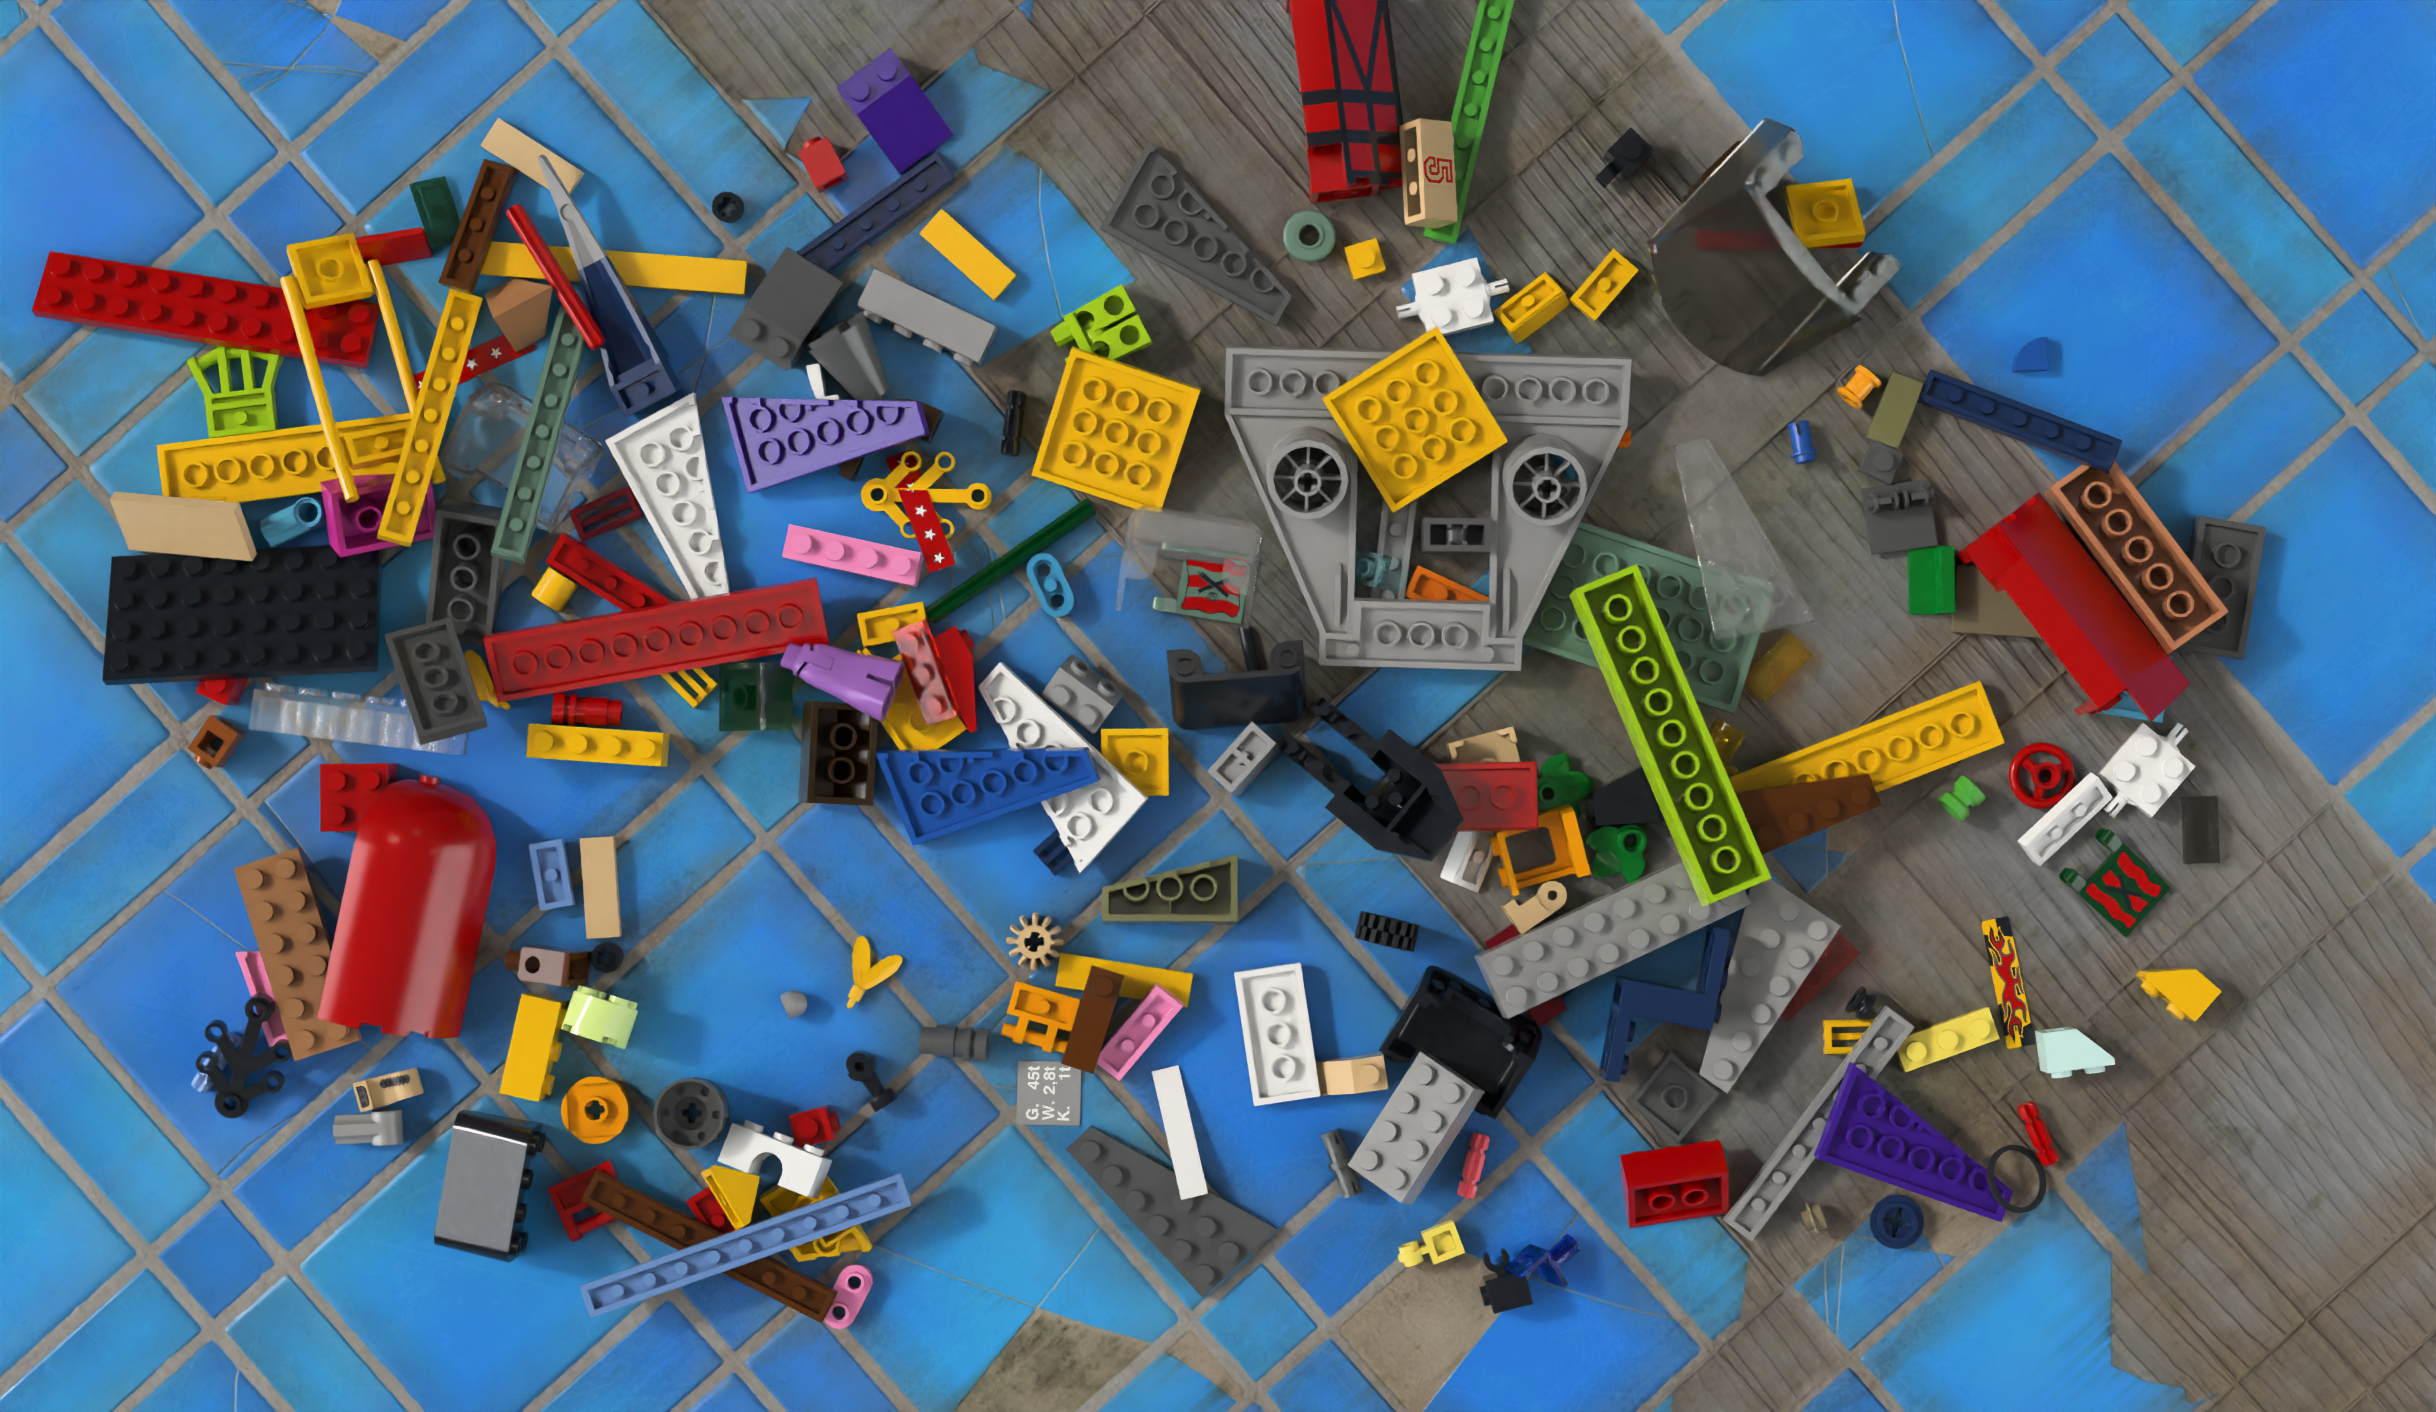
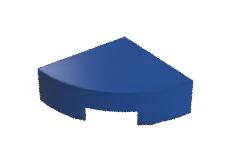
[2012,337,2048,372]

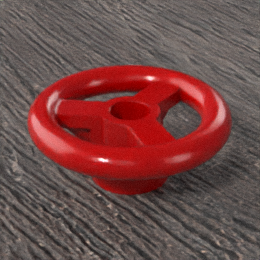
[2008,742,2076,809]

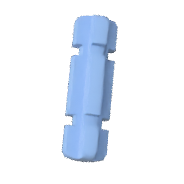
[191,1031,241,1093]

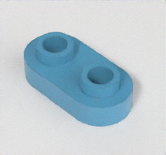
[1027,553,1075,618]

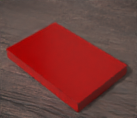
[1435,761,1539,832]

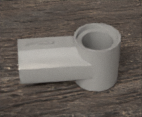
[333,1109,403,1146]

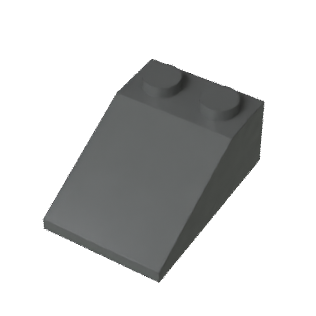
[729,247,845,370]

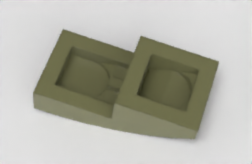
[1866,370,1924,449]

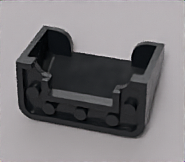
[1167,640,1306,730]
[1379,966,1543,1120]

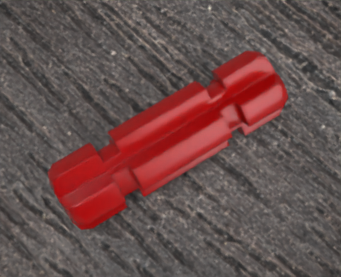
[2017,1101,2060,1166]

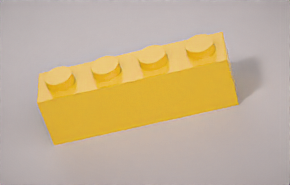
[526,724,670,767]

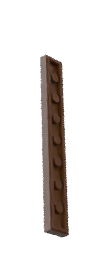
[581,1169,838,1323]

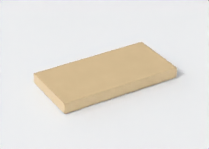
[110,492,257,561]

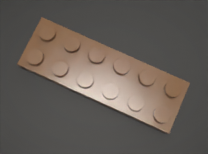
[233,847,362,1061]

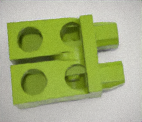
[1050,284,1153,363]

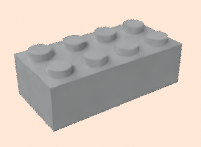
[1348,1051,1485,1205]

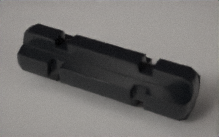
[1001,390,1026,457]

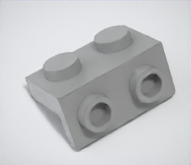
[1041,655,1124,735]

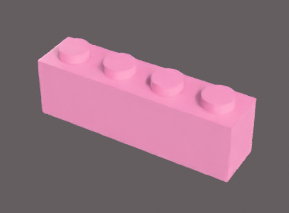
[782,524,924,588]

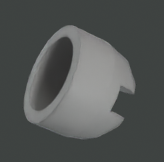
[780,990,807,1020]

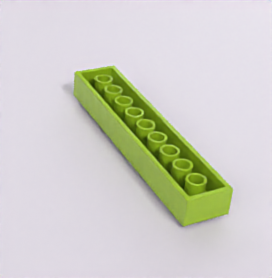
[1569,564,1771,907]

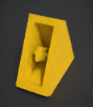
[701,1165,760,1230]

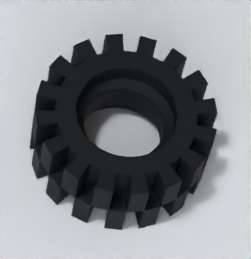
[1355,911,1420,952]

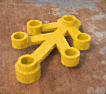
[861,451,992,539]

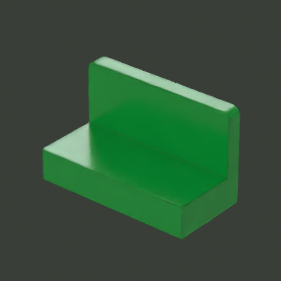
[1907,546,1955,615]

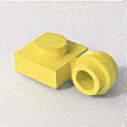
[1397,1219,1465,1267]

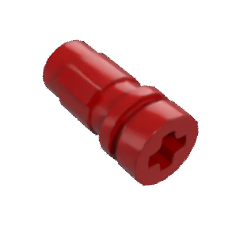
[552,692,623,727]

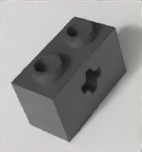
[1421,517,1491,554]

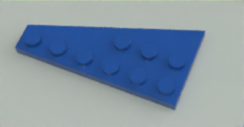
[876,747,1101,846]

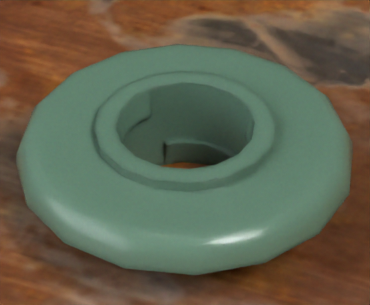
[1283,210,1336,262]

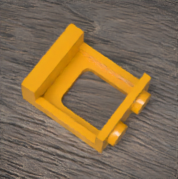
[1489,804,1591,896]

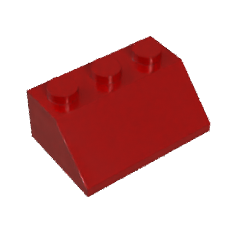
[1620,1140,1729,1228]

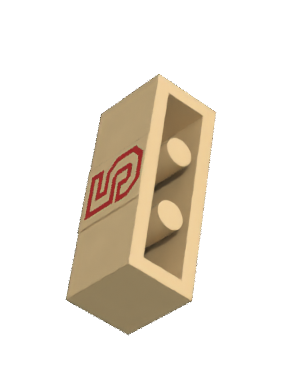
[1399,118,1458,229]

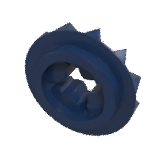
[1869,1195,1924,1249]

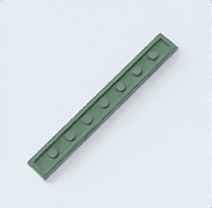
[491,306,591,564]

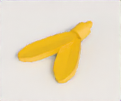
[464,650,511,710]
[847,936,902,1009]

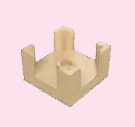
[1446,726,1521,763]

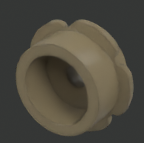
[1801,1202,1828,1235]

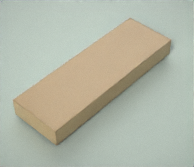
[480,118,585,195]
[580,836,622,939]

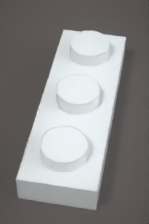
[2018,772,2113,866]

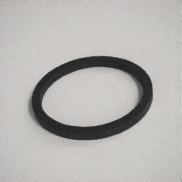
[1987,1145,2047,1213]

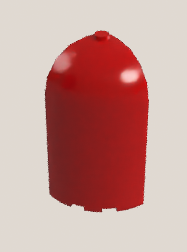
[317,774,496,1038]

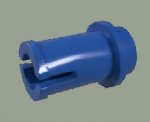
[1787,420,1818,464]

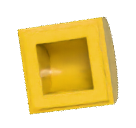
[531,566,578,613]

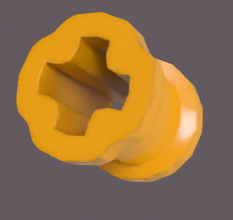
[1836,365,1881,410]

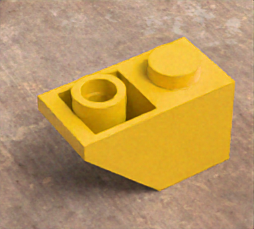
[2136,967,2222,1022]

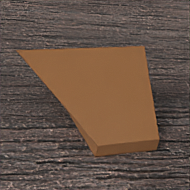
[484,278,552,353]

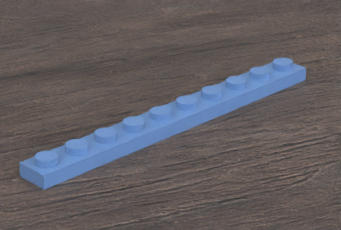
[579,1172,913,1318]

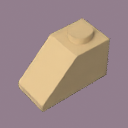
[1316,1052,1388,1096]

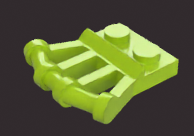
[187,345,284,438]

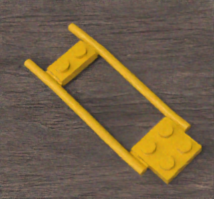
[280,233,446,503]

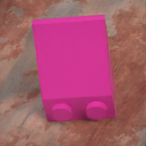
[320,474,436,557]

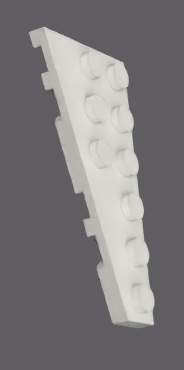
[605,392,731,599]
[978,662,1149,873]

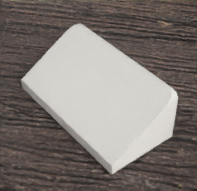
[1440,831,1494,893]

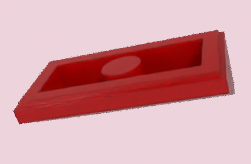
[356,227,433,266]

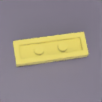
[1896,1006,2000,1072]

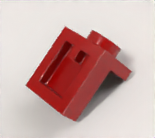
[788,1104,841,1148]

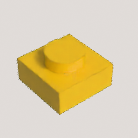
[1344,238,1386,281]

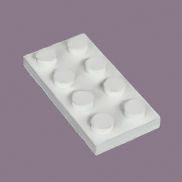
[1234,962,1320,1106]

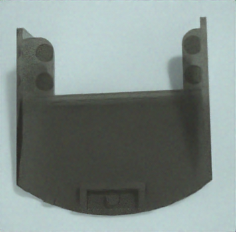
[1647,118,1902,377]

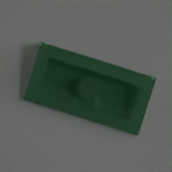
[409,176,461,251]

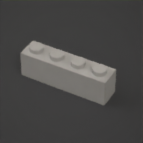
[857,269,998,368]

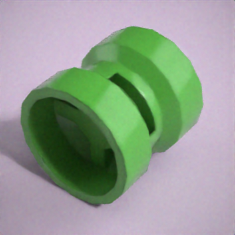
[1938,775,1986,822]

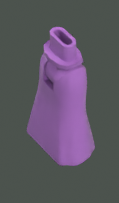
[780,642,905,722]

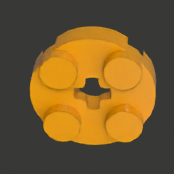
[561,1075,630,1144]

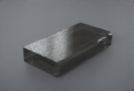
[2181,796,2220,864]

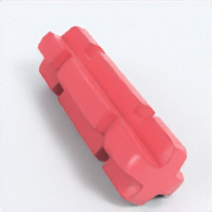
[1457,1132,1490,1199]

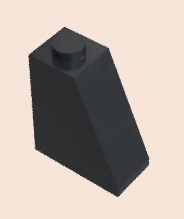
[1585,765,1665,826]

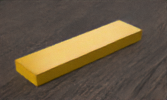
[1055,952,1193,1007]

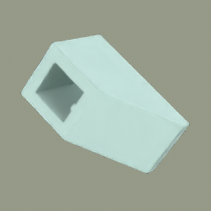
[2035,1026,2115,1078]

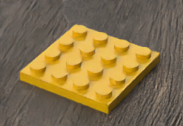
[1322,326,1508,513]
[1031,346,1201,516]

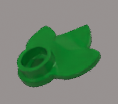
[1537,753,1593,818]
[1585,823,1647,883]

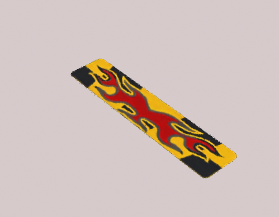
[1981,916,2035,1049]

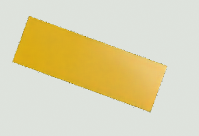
[919,208,1017,302]

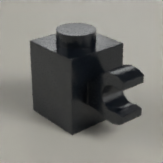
[1595,127,1655,188]
[1479,1248,1533,1314]

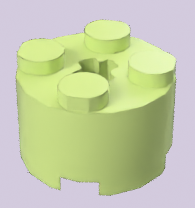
[561,985,638,1049]

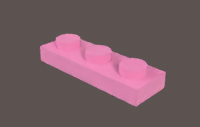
[1097,982,1183,1081]

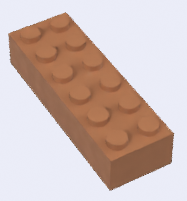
[2044,460,2229,655]

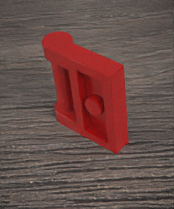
[547,1159,620,1243]

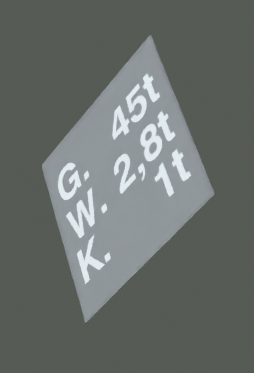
[1016,1061,1081,1126]

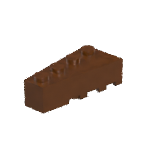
[1735,773,1882,855]

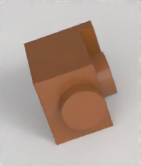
[188,715,247,769]

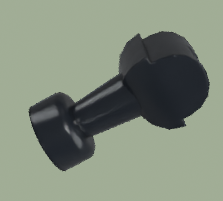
[846,1050,898,1112]

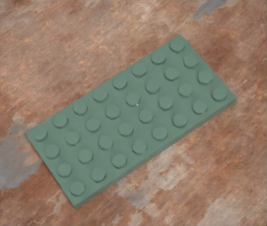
[1488,504,1776,714]

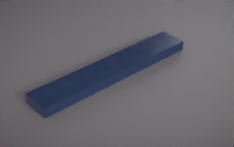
[797,152,957,272]
[1917,369,2122,474]

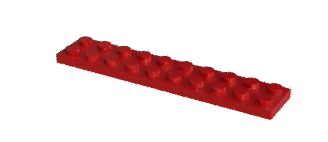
[32,251,381,369]
[483,577,830,703]

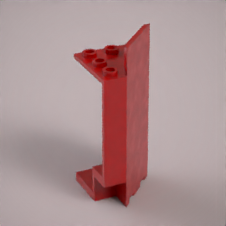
[1954,492,2190,721]

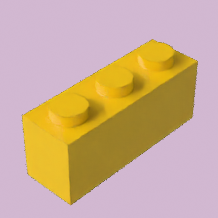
[499,992,568,1102]

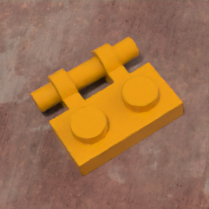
[1001,980,1081,1054]

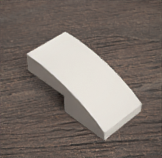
[806,363,842,400]

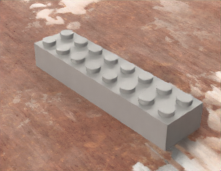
[1474,859,1751,1019]

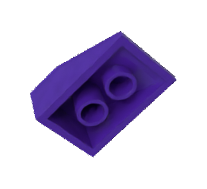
[837,48,954,175]

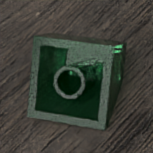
[719,663,794,731]

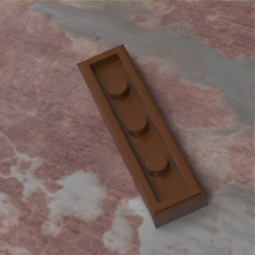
[439,159,518,294]

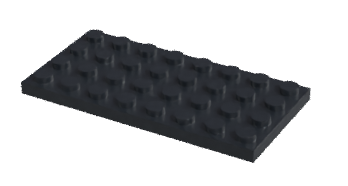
[102,545,383,685]

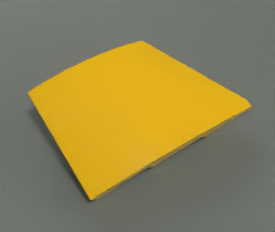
[760,1175,872,1262]

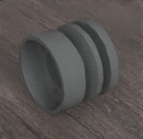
[653,1077,730,1150]

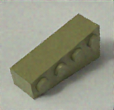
[1102,854,1238,925]

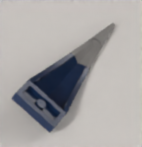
[538,155,683,418]

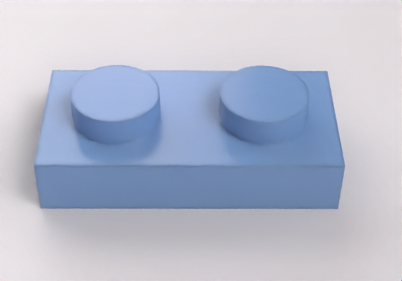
[528,838,575,911]

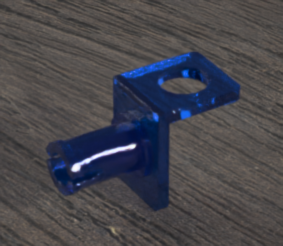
[1504,1234,1580,1288]

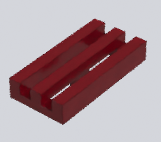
[568,486,645,543]

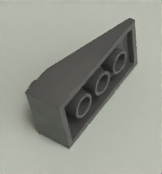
[426,498,507,647]

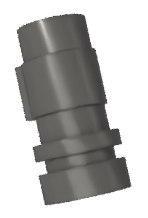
[919,1024,991,1062]

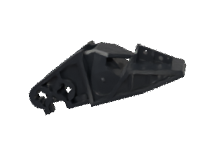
[1279,697,1464,862]

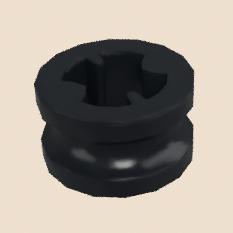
[712,192,744,223]
[591,942,624,973]
[1845,986,1877,1020]

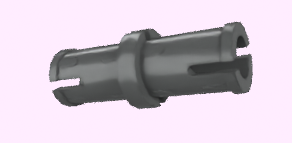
[1320,1128,1363,1199]

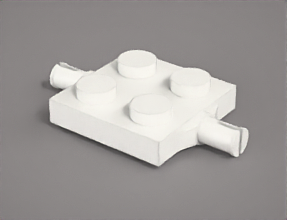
[1396,257,1509,336]
[2098,723,2196,818]

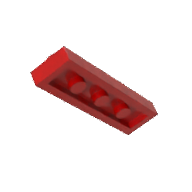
[545,532,676,611]

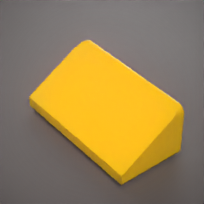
[1493,272,1569,344]

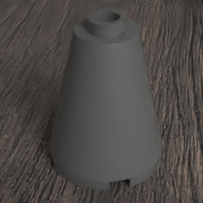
[805,311,890,401]

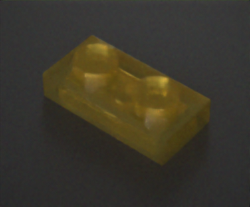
[1744,631,1812,703]

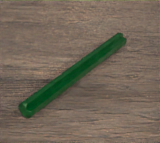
[925,499,1096,624]

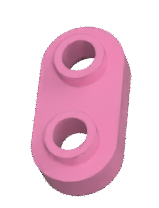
[824,1263,873,1329]

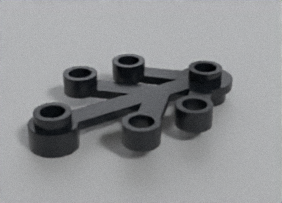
[196,993,292,1118]

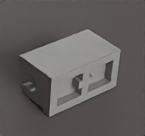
[1207,722,1281,798]

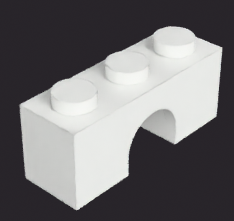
[718,1120,832,1198]

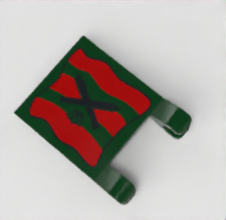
[2059,828,2171,937]

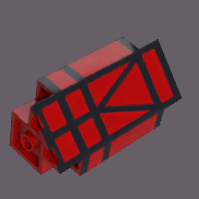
[1285,0,1403,204]

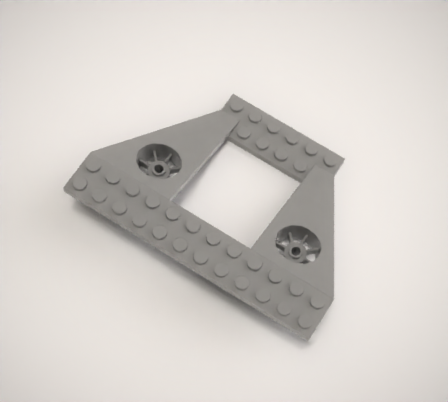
[1224,346,1632,671]

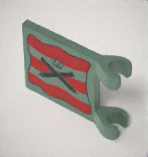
[1152,543,1252,625]

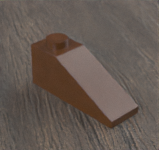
[1061,965,1124,1074]

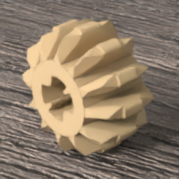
[1006,912,1064,970]

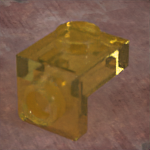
[1708,717,1746,775]

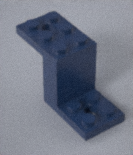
[1598,925,1734,1083]

